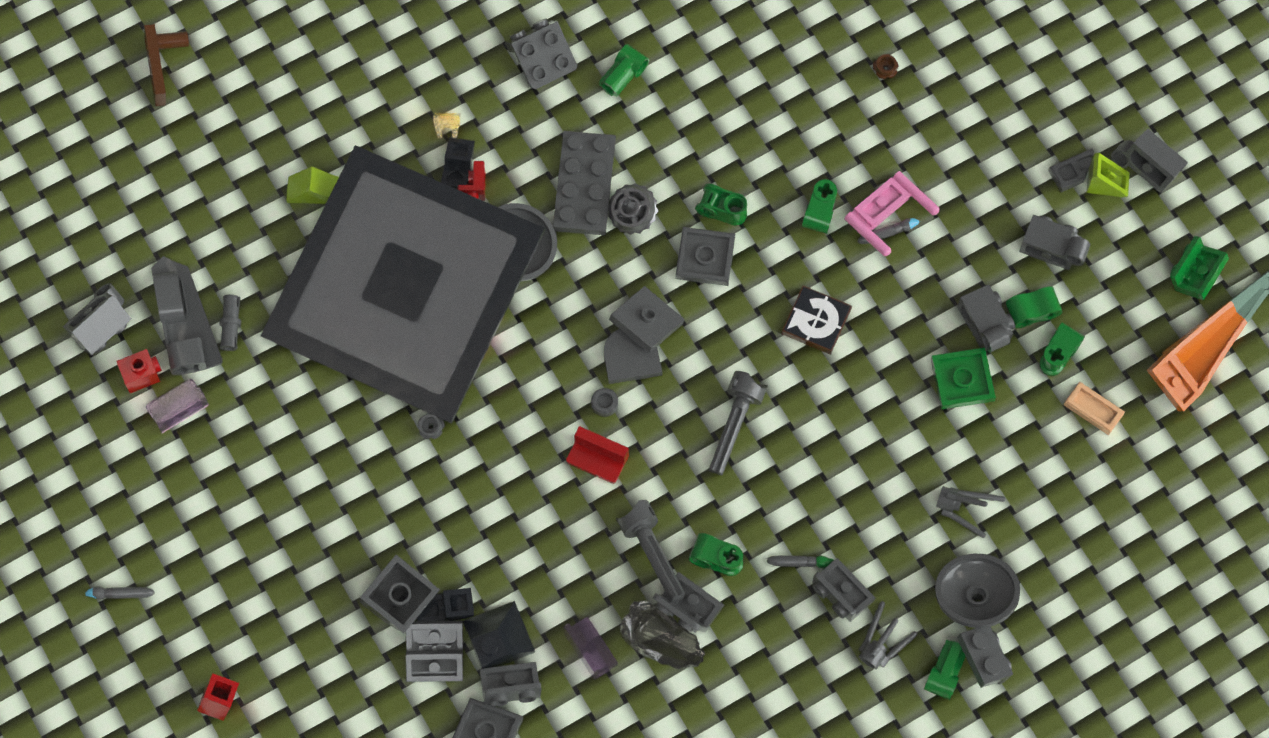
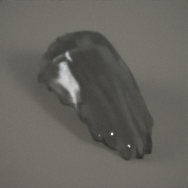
[620,601,705,669]

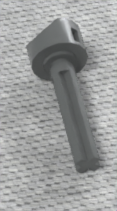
[708,371,768,476]
[616,500,685,602]

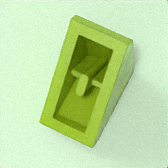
[1087,153,1130,198]
[286,166,339,204]

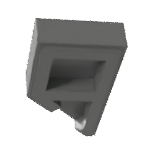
[1048,149,1094,192]

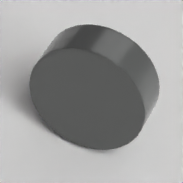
[591,388,618,417]

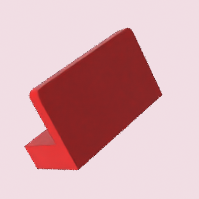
[566,426,629,484]

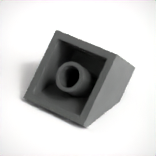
[360,555,440,634]

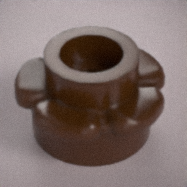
[873,54,899,79]

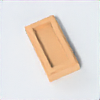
[1064,382,1125,435]

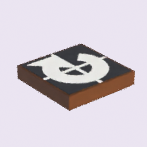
[782,285,852,355]

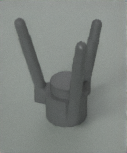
[936,486,1006,538]
[858,601,917,670]

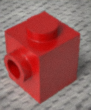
[116,349,162,394]
[197,673,239,721]

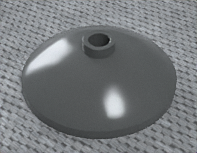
[498,203,557,281]
[935,553,1020,628]

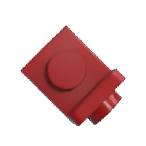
[457,161,486,201]

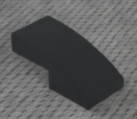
[441,138,475,189]
[416,588,474,621]

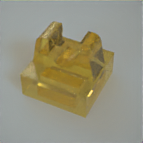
[433,113,461,138]

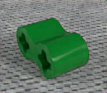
[1006,286,1063,328]

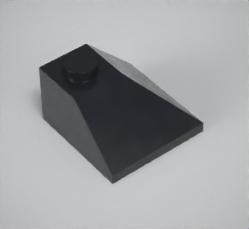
[463,601,535,669]

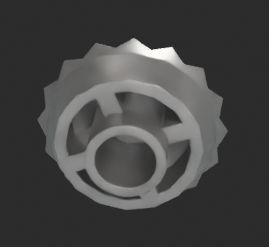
[608,183,658,235]

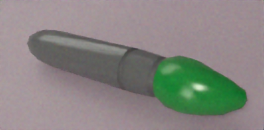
[766,555,834,568]

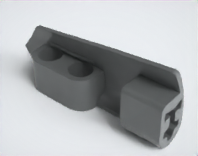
[151,256,223,375]

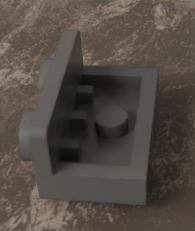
[812,558,875,622]
[957,626,1013,688]
[480,662,541,706]

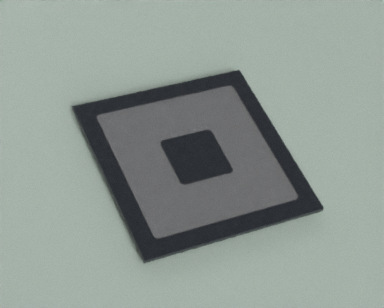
[261,145,546,424]

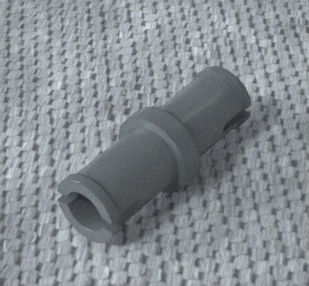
[219,294,241,351]

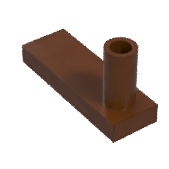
[144,24,189,107]

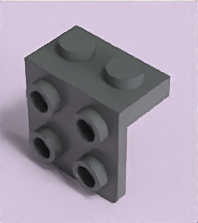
[505,18,577,89]
[653,572,724,633]

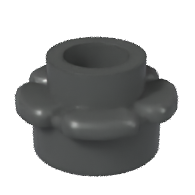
[418,413,444,439]

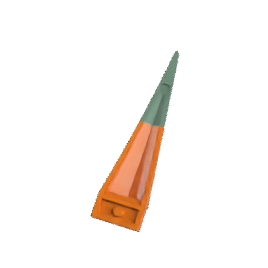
[1147,270,1269,411]

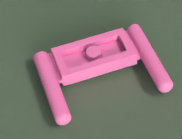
[844,171,940,256]

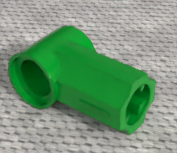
[599,44,649,97]
[924,640,966,701]

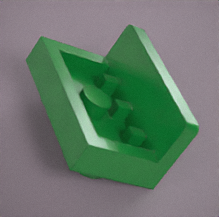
[1170,236,1229,300]

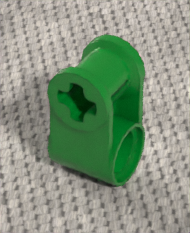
[802,179,837,234]
[695,184,747,226]
[1039,322,1085,376]
[688,533,743,576]

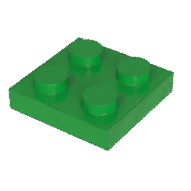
[931,348,996,410]

